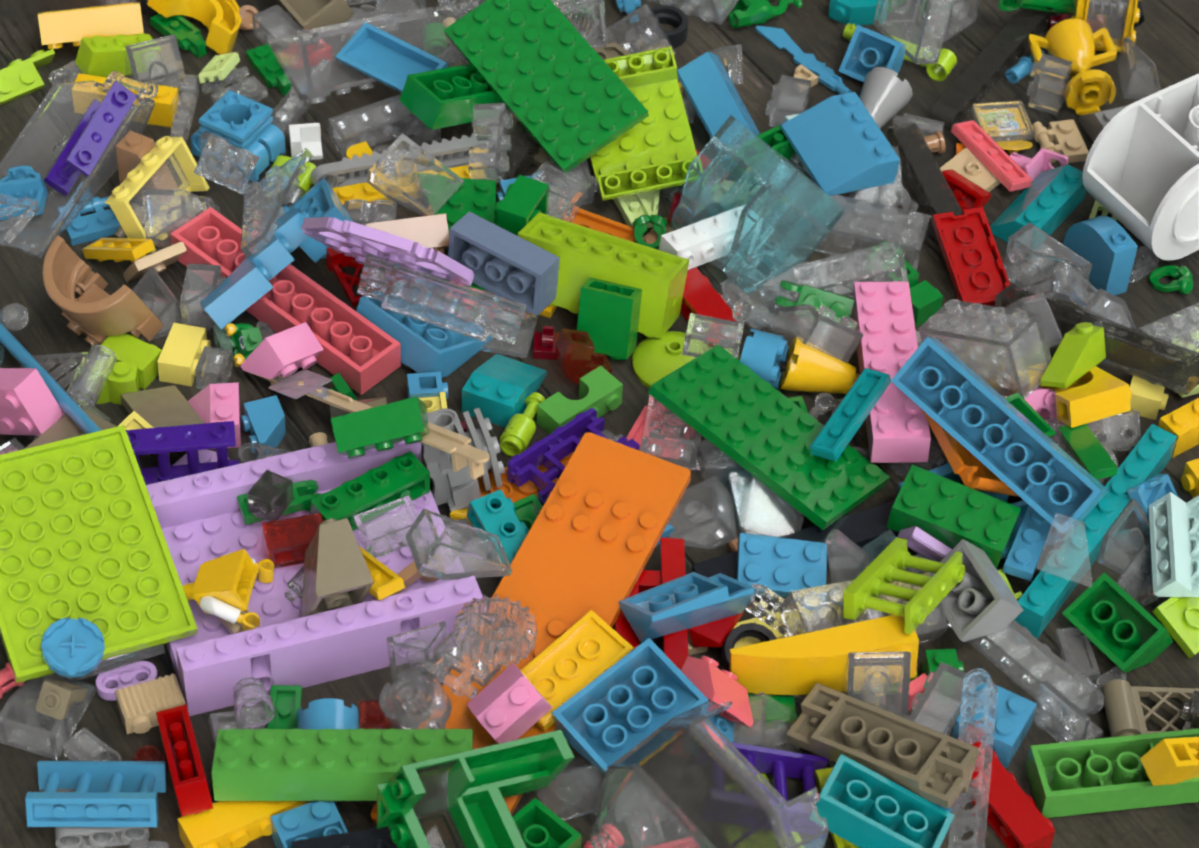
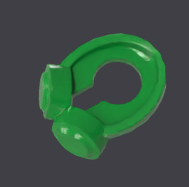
[632,214,668,250]
[1149,265,1193,294]

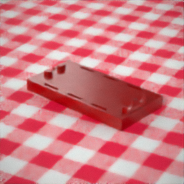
[931,207,1015,311]

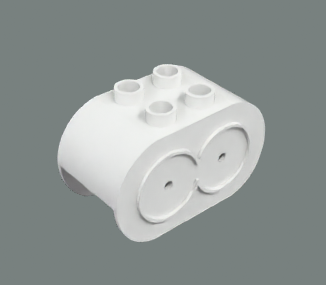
[1083,73,1199,260]

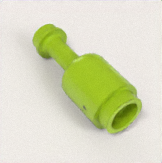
[499,392,545,457]

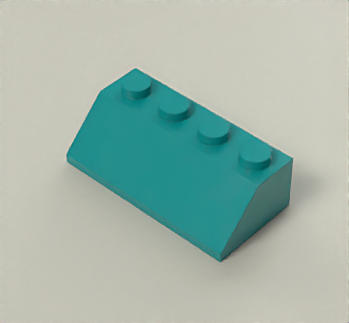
[990,164,1086,255]

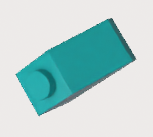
[828,0,887,26]

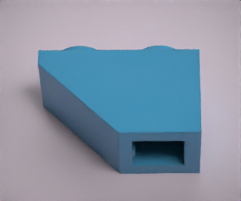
[240,395,286,459]

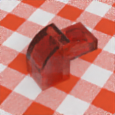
[555,328,613,384]

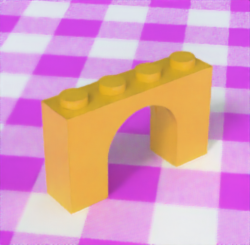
[1013,358,1132,428]

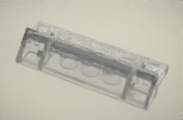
[357,253,527,344]

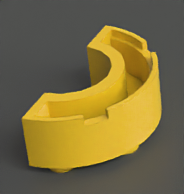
[147,0,242,54]

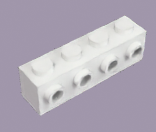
[659,204,762,270]

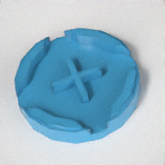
[41,617,105,678]

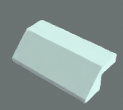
[1149,492,1199,597]

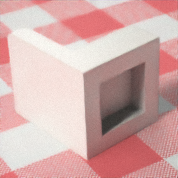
[289,123,323,161]

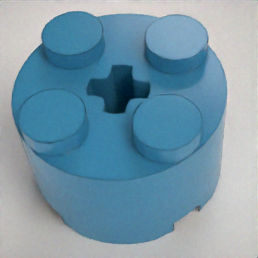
[740,328,790,388]
[297,698,360,729]

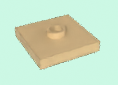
[936,147,1001,192]
[123,242,187,283]

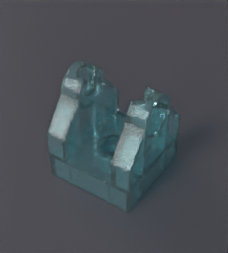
[671,115,847,293]

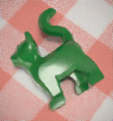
[717,0,803,28]

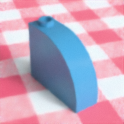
[1063,216,1138,299]

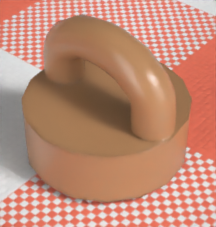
[239,5,260,31]

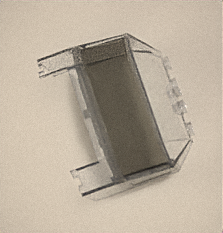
[590,701,829,848]

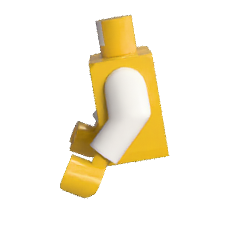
[183,549,274,632]

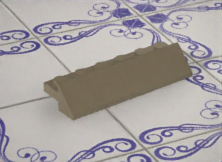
[786,683,979,809]

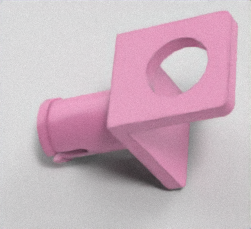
[1010,148,1068,181]

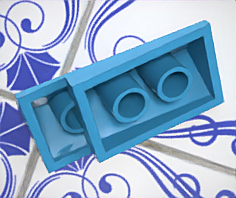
[619,572,755,642]

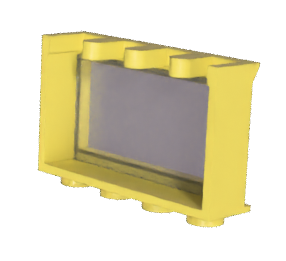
[105,136,210,253]

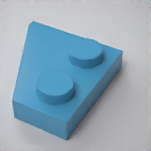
[1128,474,1178,534]

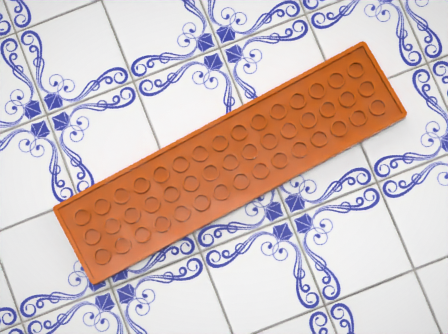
[370,432,691,848]

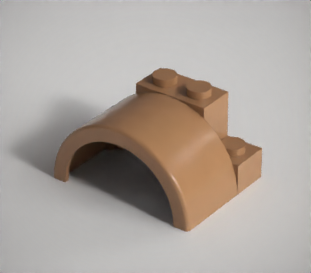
[42,235,164,349]

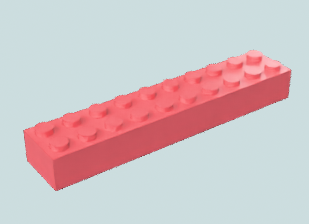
[170,207,401,395]

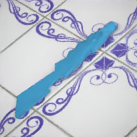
[756,26,852,94]

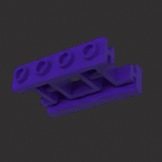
[507,407,640,506]

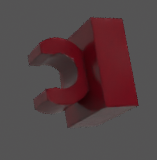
[533,326,562,360]

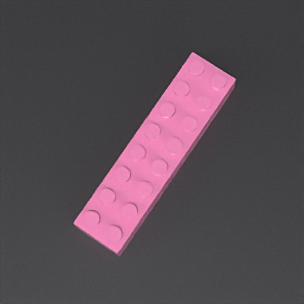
[852,281,931,463]

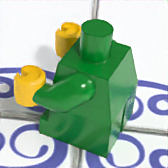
[225,323,263,367]

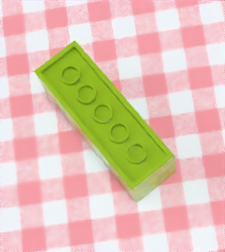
[517,213,689,339]

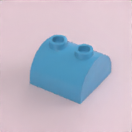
[838,25,905,82]

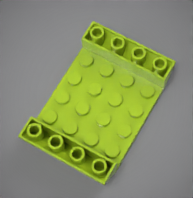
[590,46,706,201]

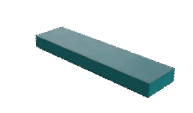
[809,368,891,461]

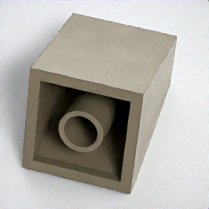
[301,518,374,617]

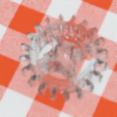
[453,594,538,668]

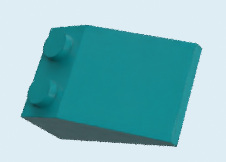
[462,354,547,427]

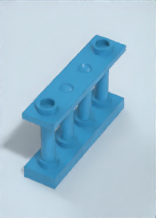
[25,761,167,827]

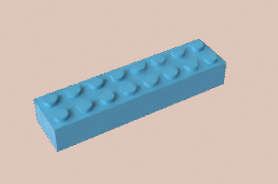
[891,337,1109,535]

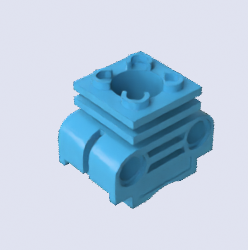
[190,90,286,185]

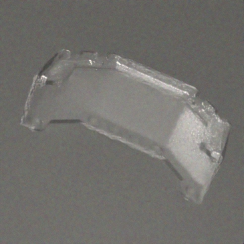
[268,0,484,104]

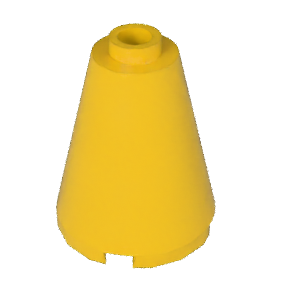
[780,336,860,394]

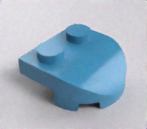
[0,166,48,220]

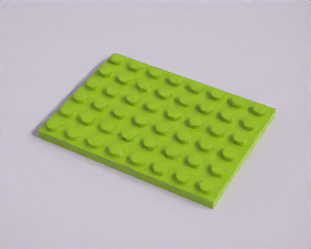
[0,425,198,683]

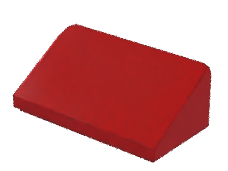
[933,169,992,212]
[689,611,744,647]

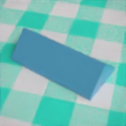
[677,52,760,161]

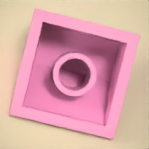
[240,322,324,379]
[188,383,241,449]
[467,663,553,744]

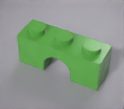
[537,366,623,435]

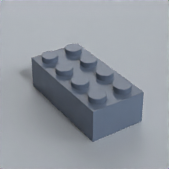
[448,212,560,316]

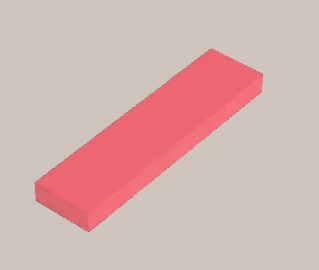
[951,120,1032,192]

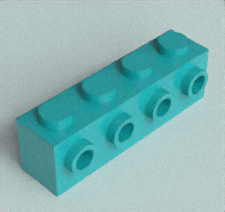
[466,489,529,578]

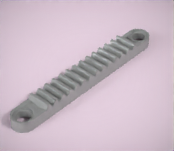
[310,132,512,188]

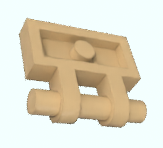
[1032,119,1089,163]

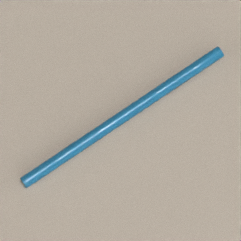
[0,322,101,434]

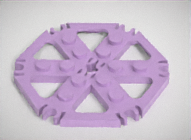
[301,217,474,286]

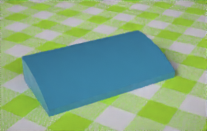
[335,22,448,93]

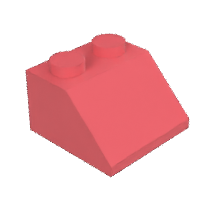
[681,656,753,727]

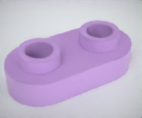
[96,661,158,701]

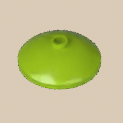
[632,331,710,389]

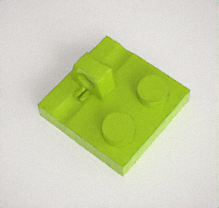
[1152,597,1199,659]

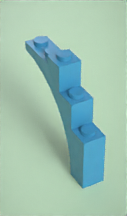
[200,201,310,330]

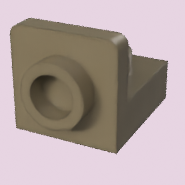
[35,679,87,720]

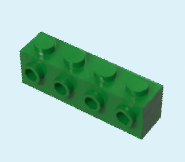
[310,451,430,531]

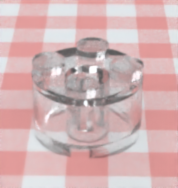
[379,667,452,729]

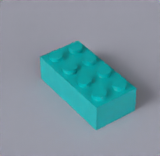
[807,754,955,848]

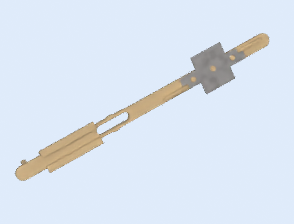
[251,369,490,480]

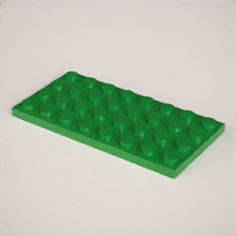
[444,0,649,175]
[648,345,890,530]

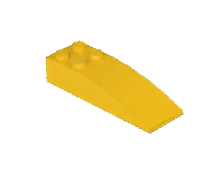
[730,615,919,695]

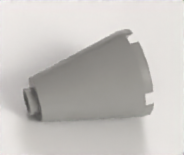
[859,67,912,129]

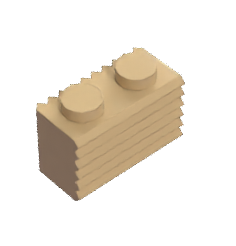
[115,674,186,734]

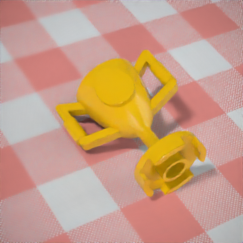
[1028,19,1117,115]

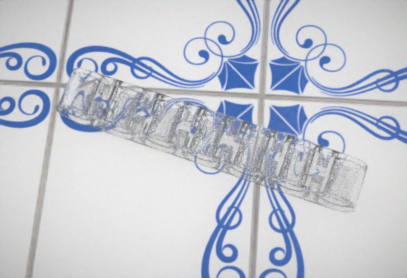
[948,668,998,848]

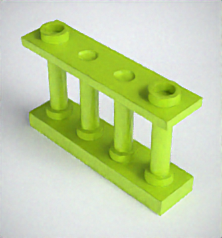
[843,537,965,634]

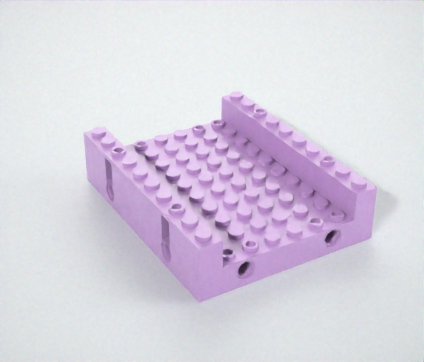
[146,441,483,716]

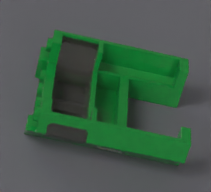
[377,730,574,848]

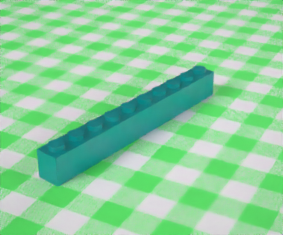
[1012,424,1177,639]

